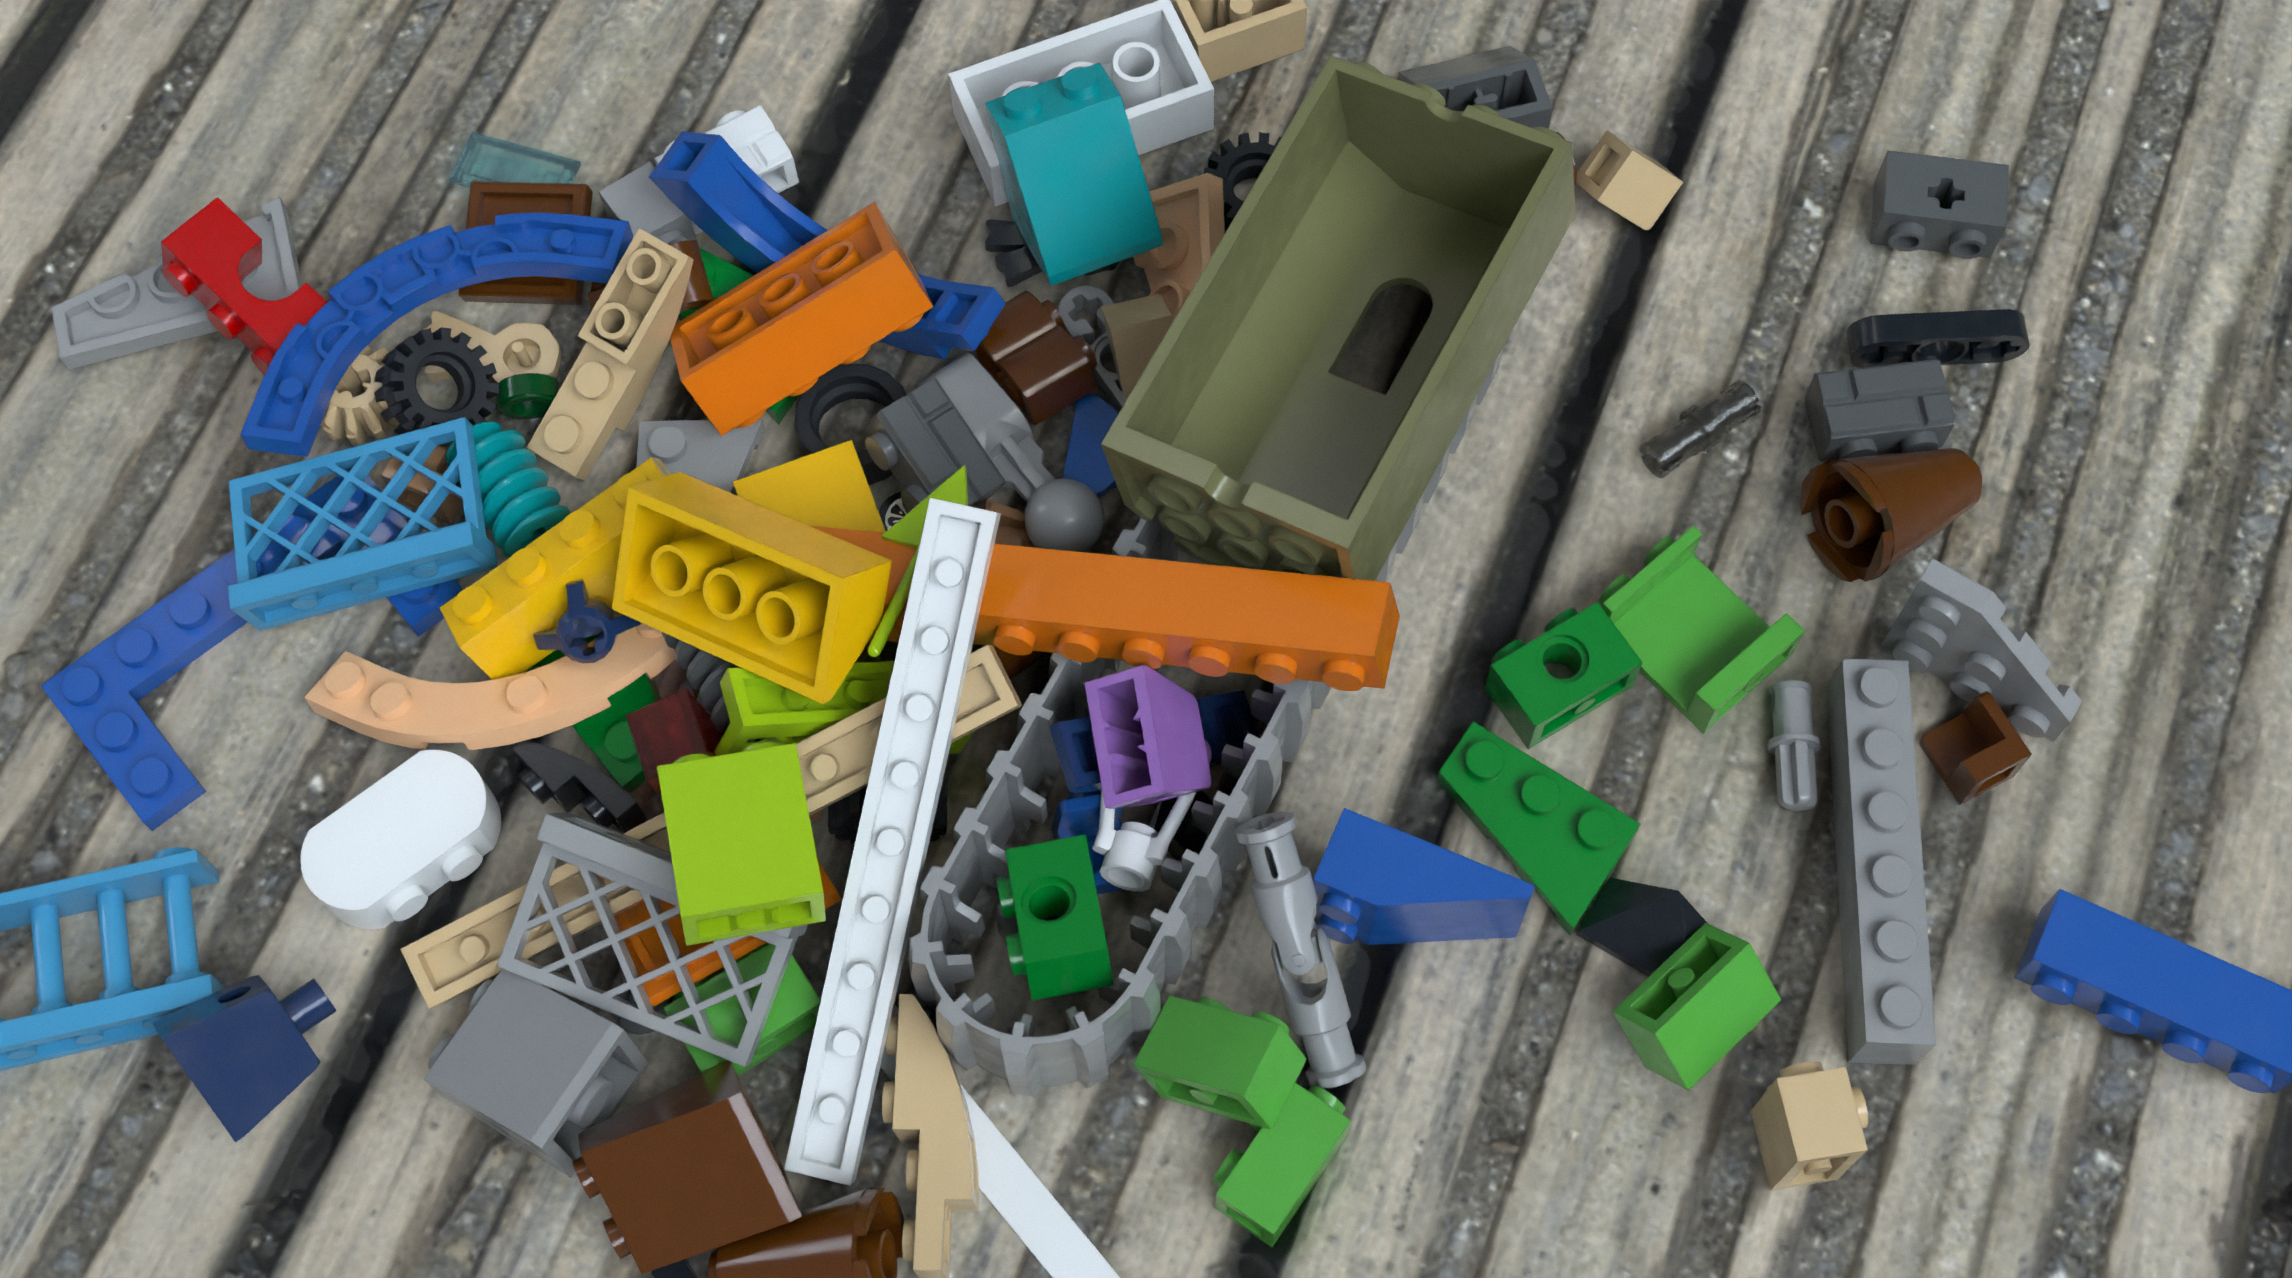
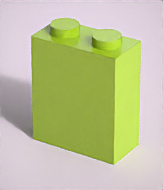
[657,742,826,946]

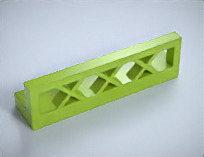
[715,661,976,756]

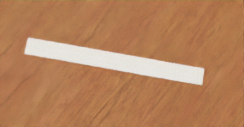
[880,1004,1120,1278]

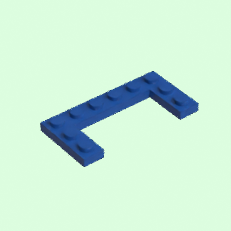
[41,469,463,831]

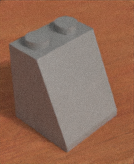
[424,969,649,1178]

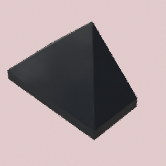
[1576,877,1708,977]

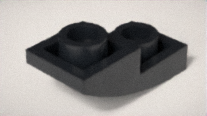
[512,741,647,833]

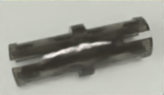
[1639,380,1761,478]

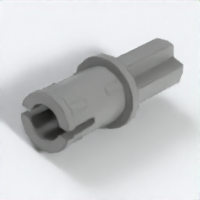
[1767,680,1821,812]

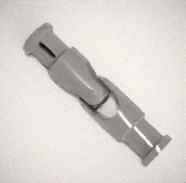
[1235,812,1367,1089]

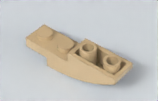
[526,228,694,481]
[882,994,980,1278]

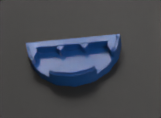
[1063,394,1119,498]

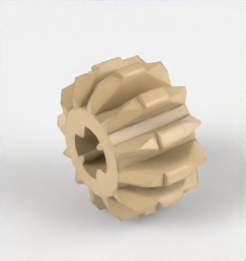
[320,345,400,446]

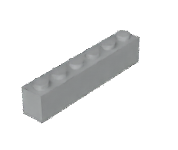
[1826,659,1936,1065]

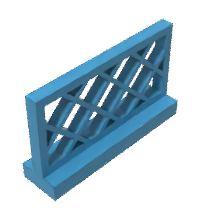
[228,417,498,631]

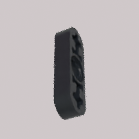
[1846,309,2030,368]

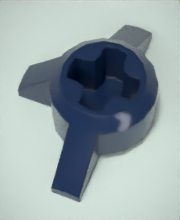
[533,579,642,663]

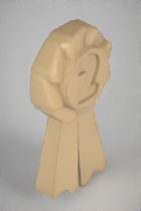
[423,311,562,383]

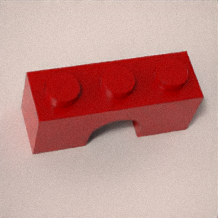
[161,197,328,375]

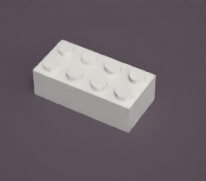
[948,0,1214,207]

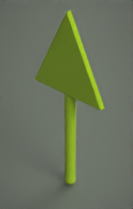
[868,465,968,657]

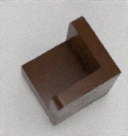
[1919,691,2032,805]

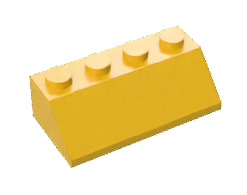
[440,457,671,680]
[612,472,892,704]

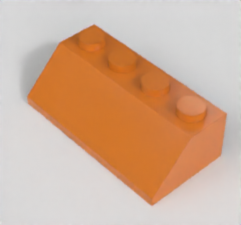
[670,202,933,436]

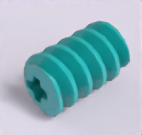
[445,421,571,558]

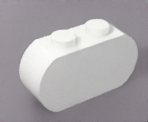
[300,750,501,929]

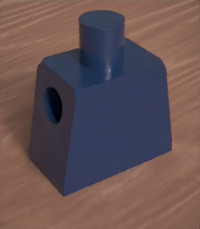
[152,975,336,1142]

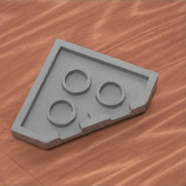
[1881,558,2082,742]

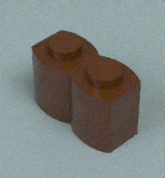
[973,290,1097,426]

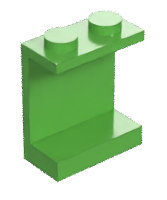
[1598,525,1805,734]

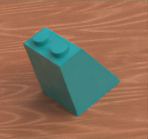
[985,63,1164,286]

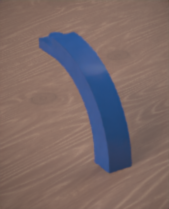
[649,131,1006,360]

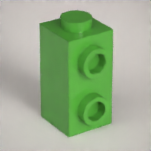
[1212,1083,1351,1247]

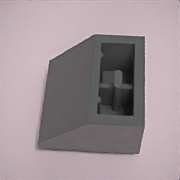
[1398,46,1553,129]

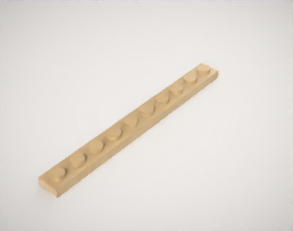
[400,645,1023,1009]

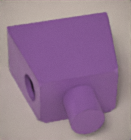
[1085,665,1212,809]

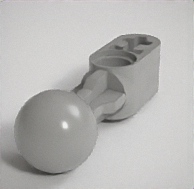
[915,352,1104,552]

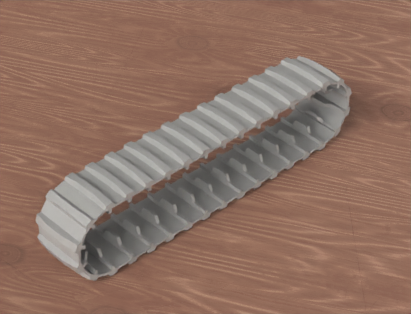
[908,348,1503,1097]

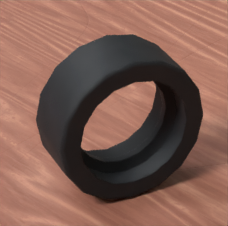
[794,364,906,485]

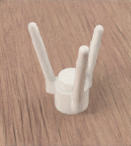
[1092,790,1197,891]

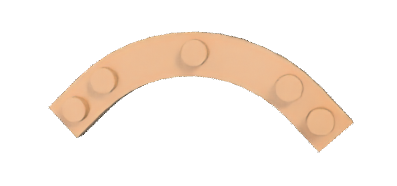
[304,623,676,750]

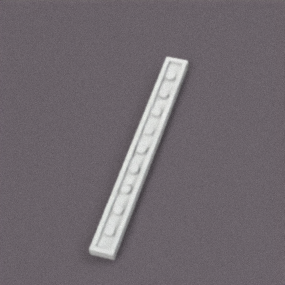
[784,498,1001,1186]

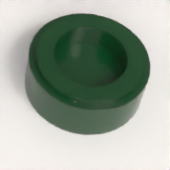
[497,373,559,419]

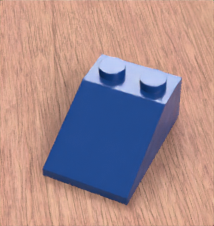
[1313,808,1536,945]

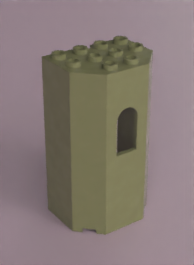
[1101,55,1575,581]

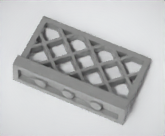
[497,812,808,1067]

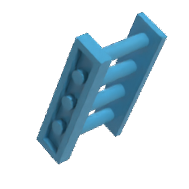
[0,847,226,1071]

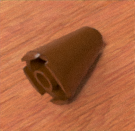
[1800,448,1982,582]
[708,1188,905,1278]

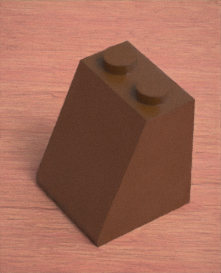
[572,1060,802,1274]

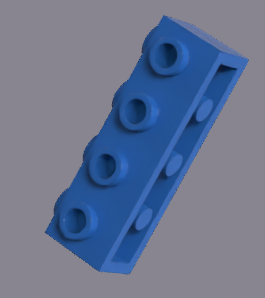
[2014,889,2292,1094]

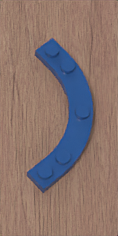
[240,213,633,457]

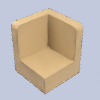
[1577,130,1683,230]

